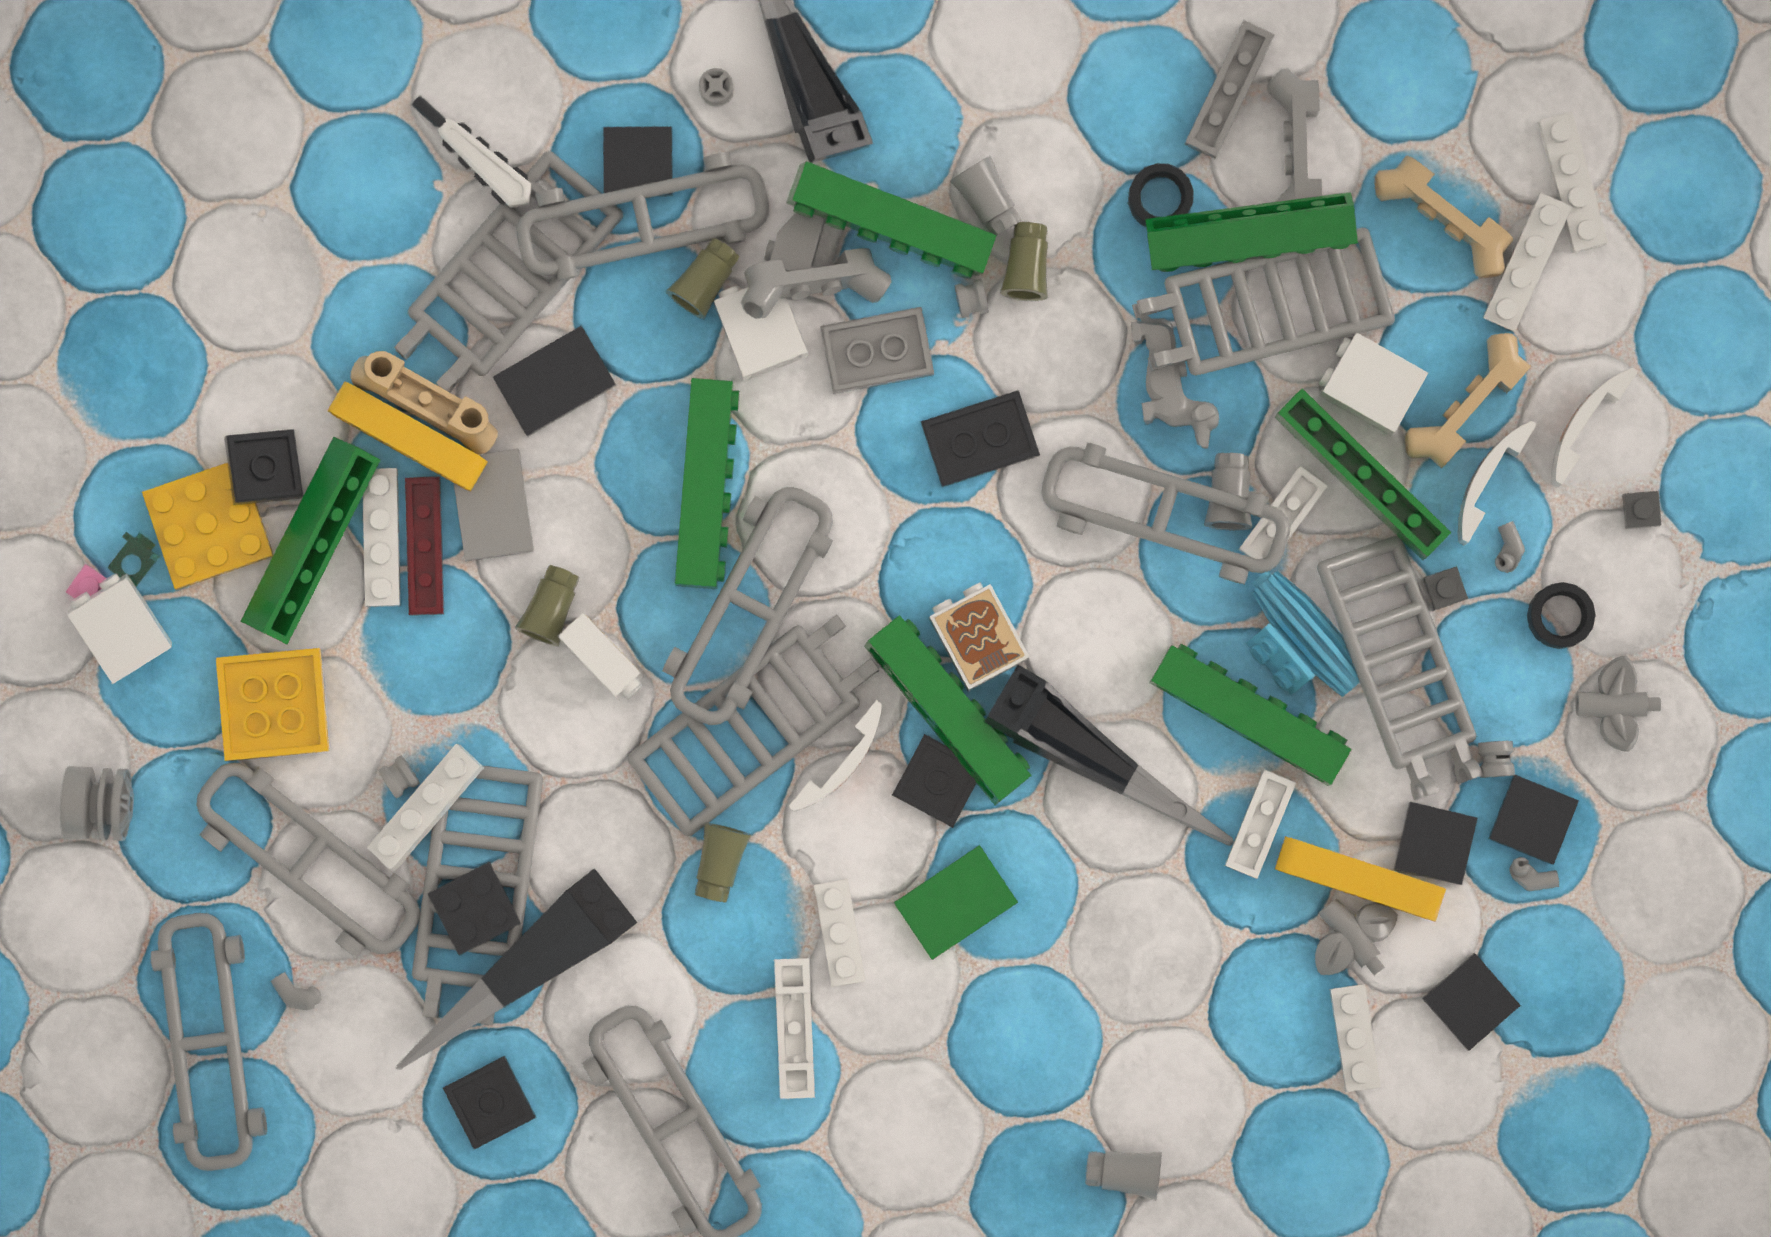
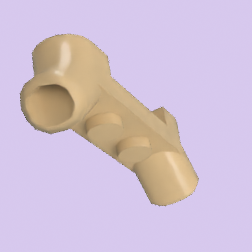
[1374,156,1514,278]
[1405,333,1531,469]
[351,351,498,455]

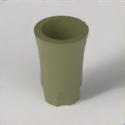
[1000,222,1048,301]
[666,238,740,319]
[515,565,579,647]
[695,823,752,903]

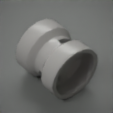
[1478,741,1515,778]

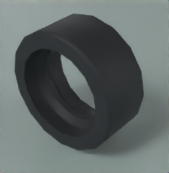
[1128,163,1194,227]
[1527,582,1596,649]

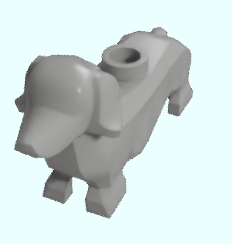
[1131,316,1219,449]

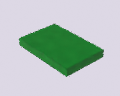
[894,845,1018,960]

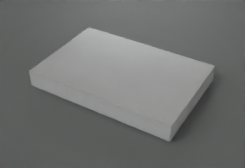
[820,307,934,394]
[454,449,534,562]

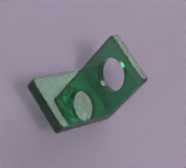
[108,532,160,587]

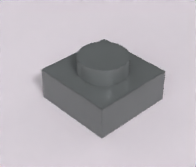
[1622,491,1662,529]
[1423,566,1468,611]

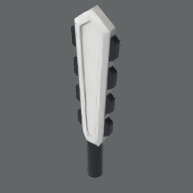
[412,96,532,208]

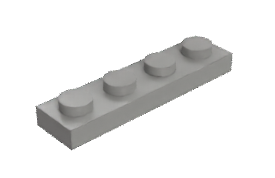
[1185,20,1275,159]

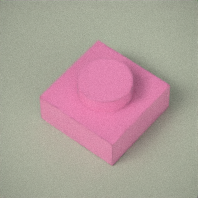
[66,564,107,598]

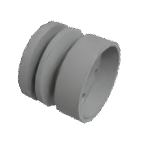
[60,766,134,841]

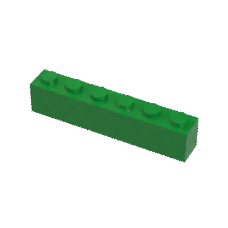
[786,161,997,279]
[1145,192,1358,272]
[675,378,740,589]
[1275,388,1451,560]
[240,437,380,645]
[864,615,1032,805]
[1149,644,1352,786]

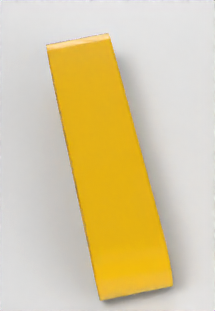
[327,381,488,492]
[1275,836,1446,922]

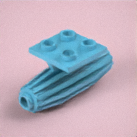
[1246,570,1360,697]

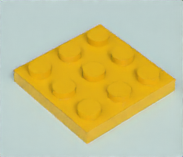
[142,462,274,590]
[216,648,329,761]

